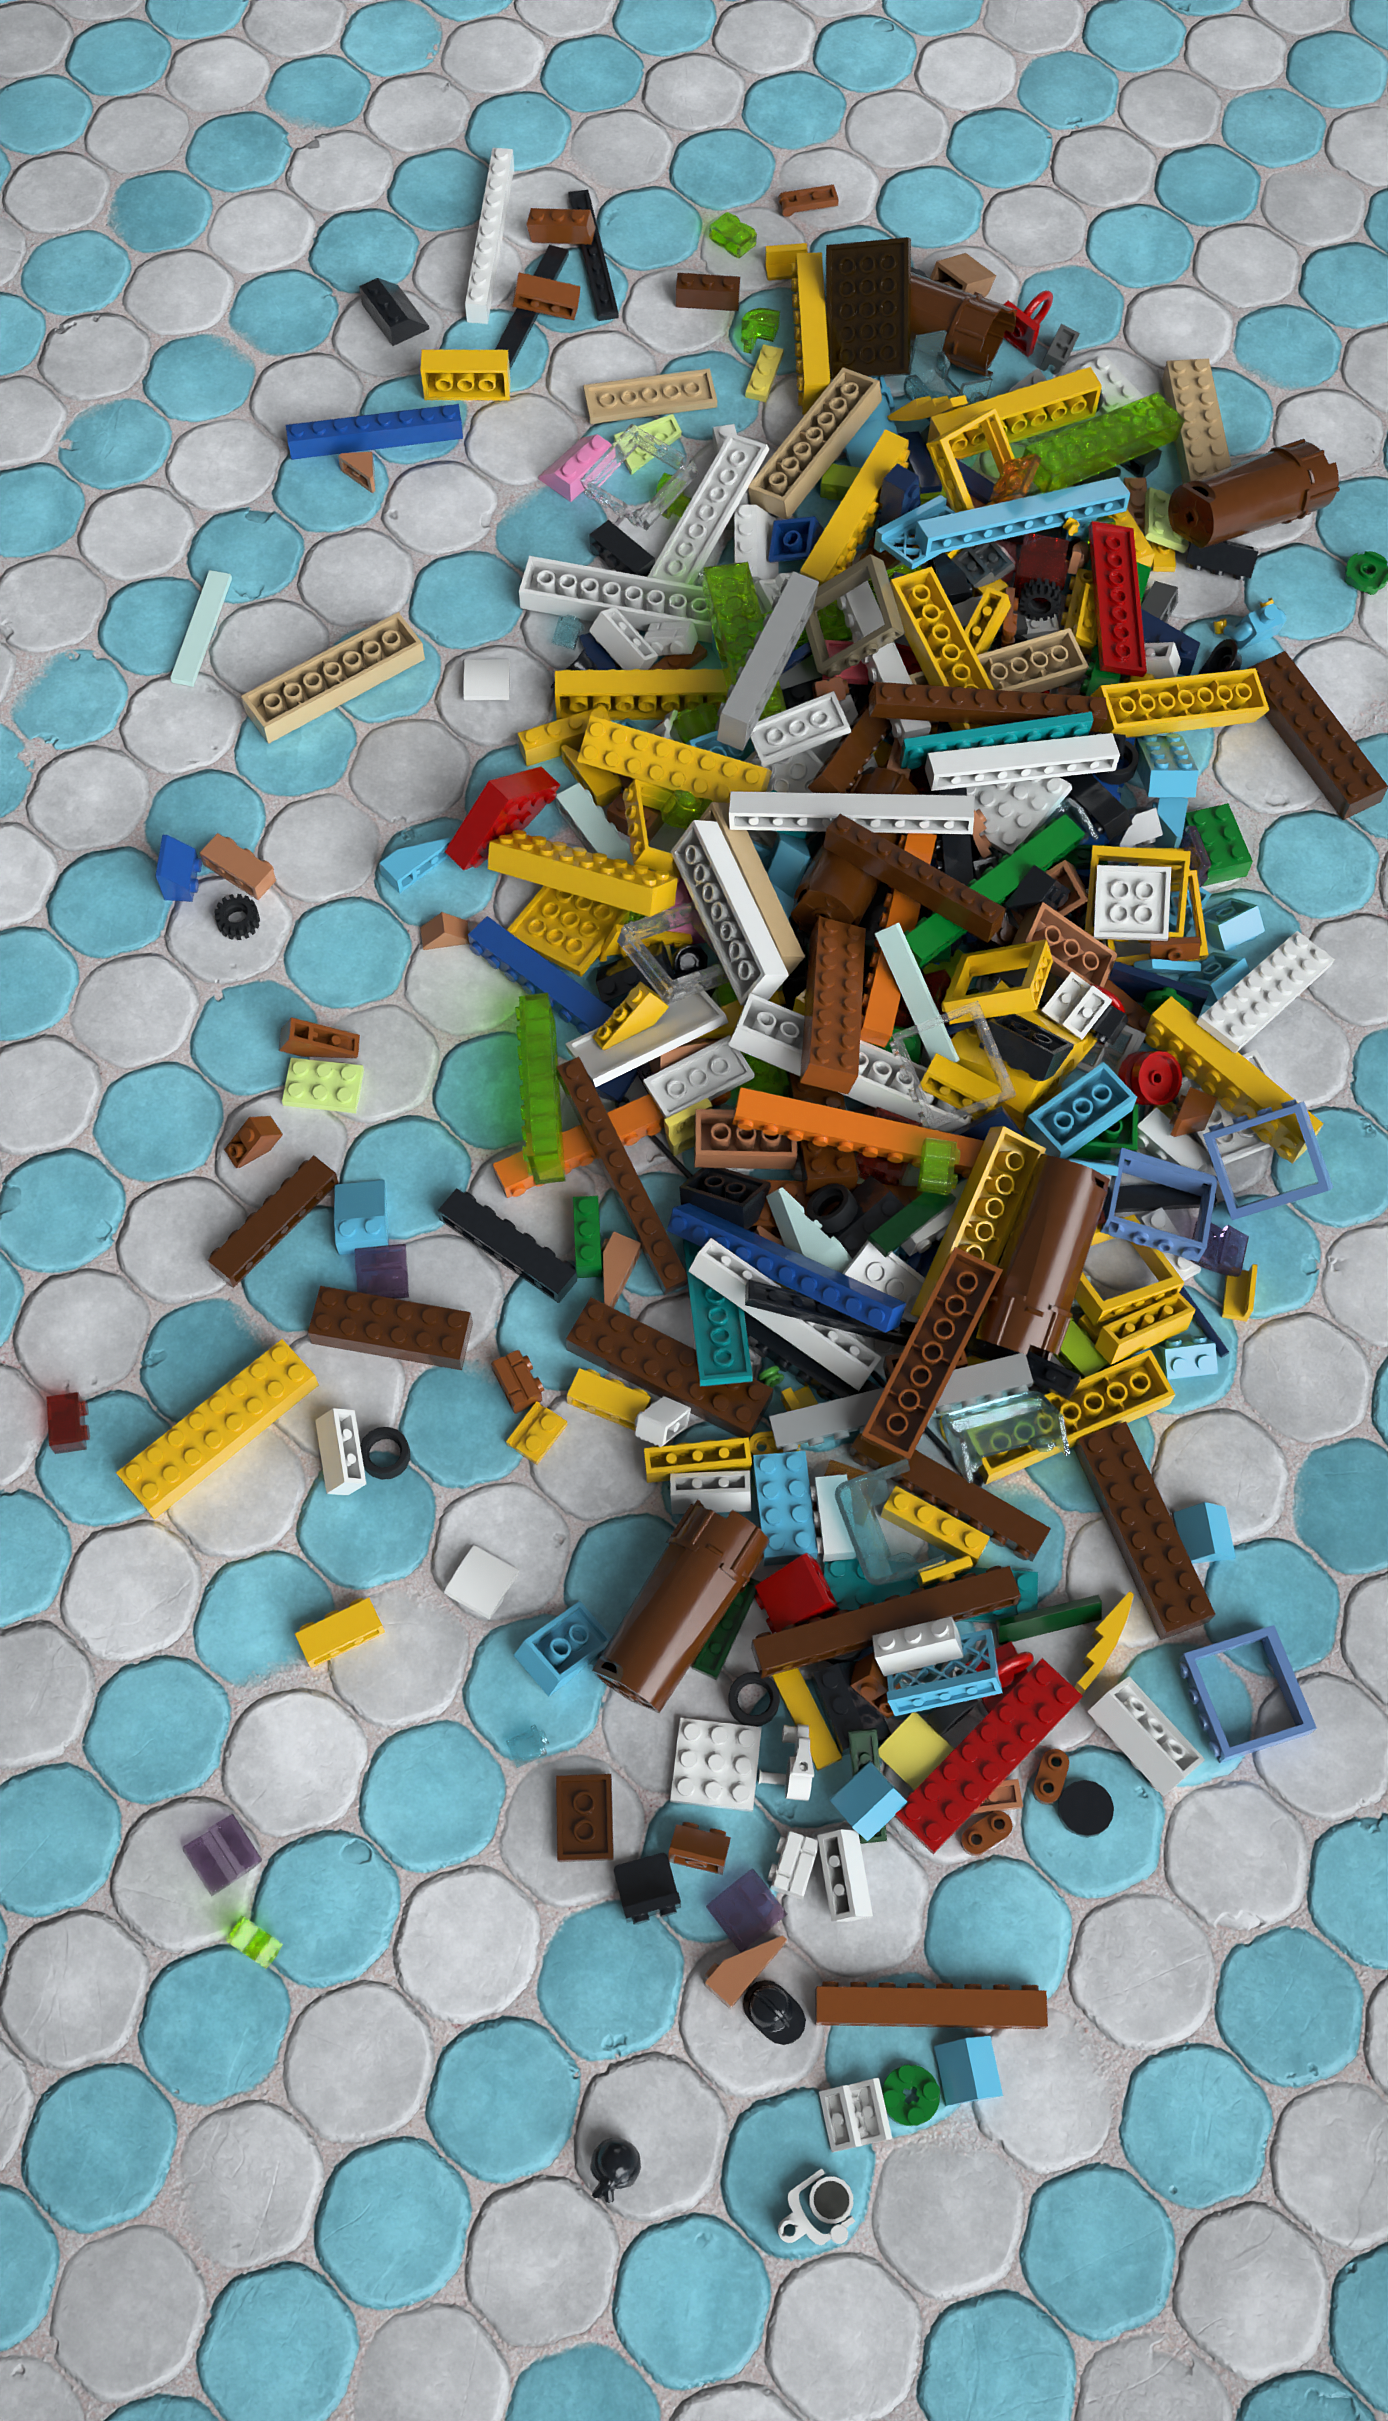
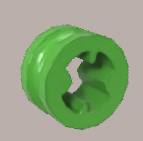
[758,1366,784,1388]

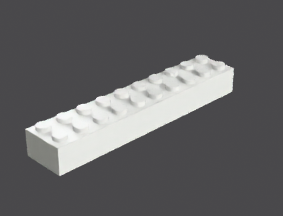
[519,556,749,643]
[728,993,972,1133]

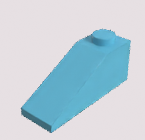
[379,838,451,894]

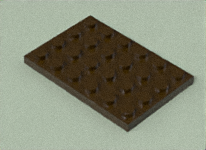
[826,237,911,380]

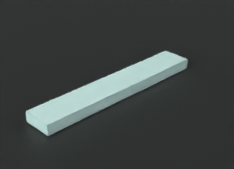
[170,570,232,687]
[875,923,960,1063]

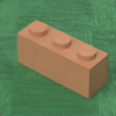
[200,833,276,900]

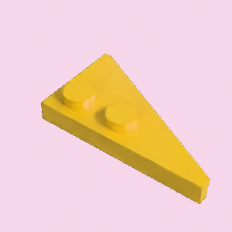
[598,924,693,962]

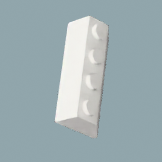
[733,505,779,593]
[1087,1676,1205,1797]

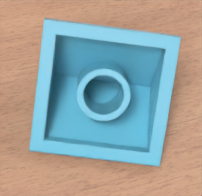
[1173,1502,1236,1564]
[829,1761,908,1841]
[934,2036,1003,2106]

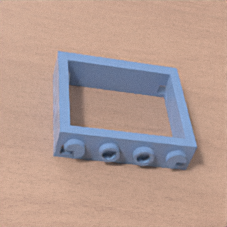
[1203,1099,1333,1220]
[1101,1148,1218,1262]
[1178,1625,1317,1763]

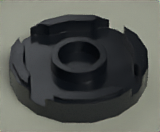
[1057,1780,1114,1838]

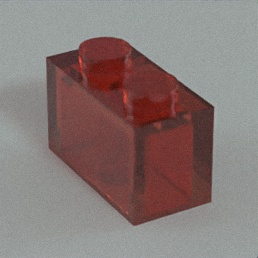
[46,1392,90,1454]

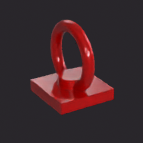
[1003,290,1053,357]
[965,1642,1034,1714]

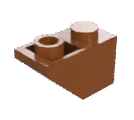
[1169,1087,1218,1137]
[224,1116,283,1168]
[850,1652,901,1719]

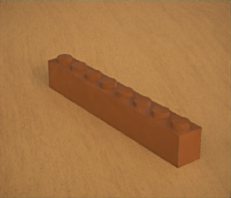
[815,1981,1048,2029]

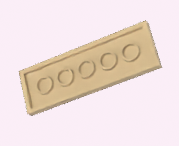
[583,368,717,424]

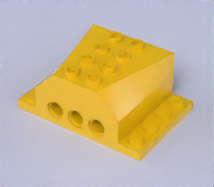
[951,980,1097,1132]

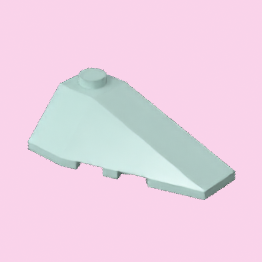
[766,1187,853,1273]

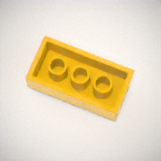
[421,349,511,401]

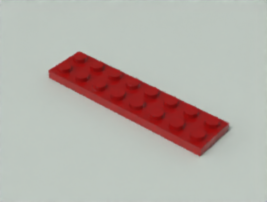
[1088,521,1147,677]
[894,1658,1083,1855]

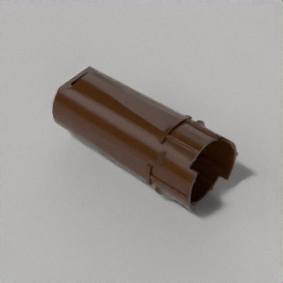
[911,272,1017,377]
[1168,439,1340,549]
[791,767,919,935]
[975,1154,1110,1361]
[592,1499,770,1713]

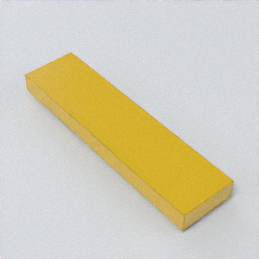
[771,1668,842,1771]

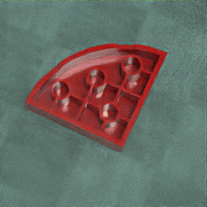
[445,766,560,870]

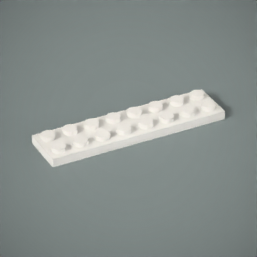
[647,433,769,585]
[1196,931,1335,1053]

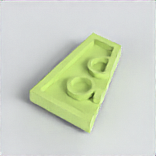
[613,414,682,475]

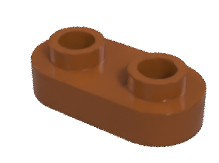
[1032,1749,1069,1805]
[961,1811,1013,1856]

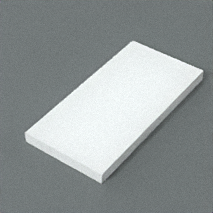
[565,981,728,1087]

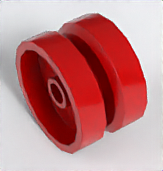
[1118,1051,1182,1105]

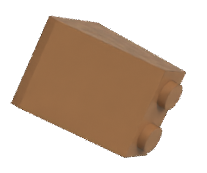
[930,253,996,297]

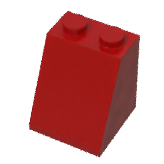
[755,1553,840,1634]

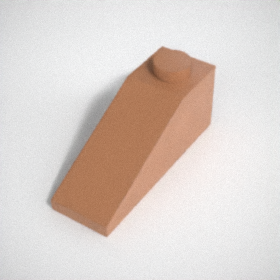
[601,1232,642,1308]
[704,1935,787,2009]

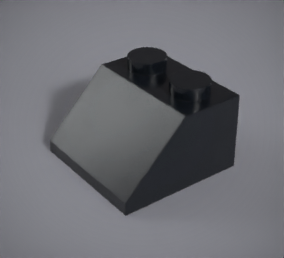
[1005,865,1071,917]

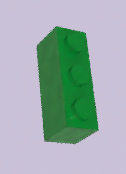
[573,1196,602,1278]

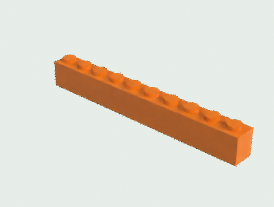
[860,833,937,1048]
[732,1087,984,1179]
[493,1090,731,1198]

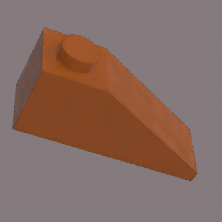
[279,1017,360,1058]

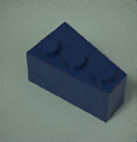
[873,463,921,547]
[1141,609,1200,676]

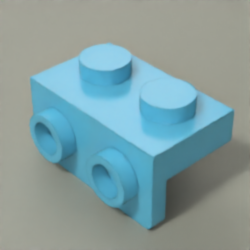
[1159,1336,1218,1380]

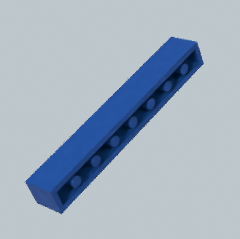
[286,404,463,460]
[468,916,614,1035]

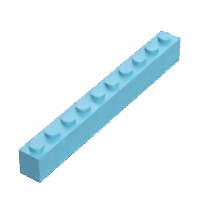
[914,477,1131,556]

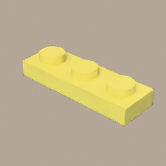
[745,344,784,402]

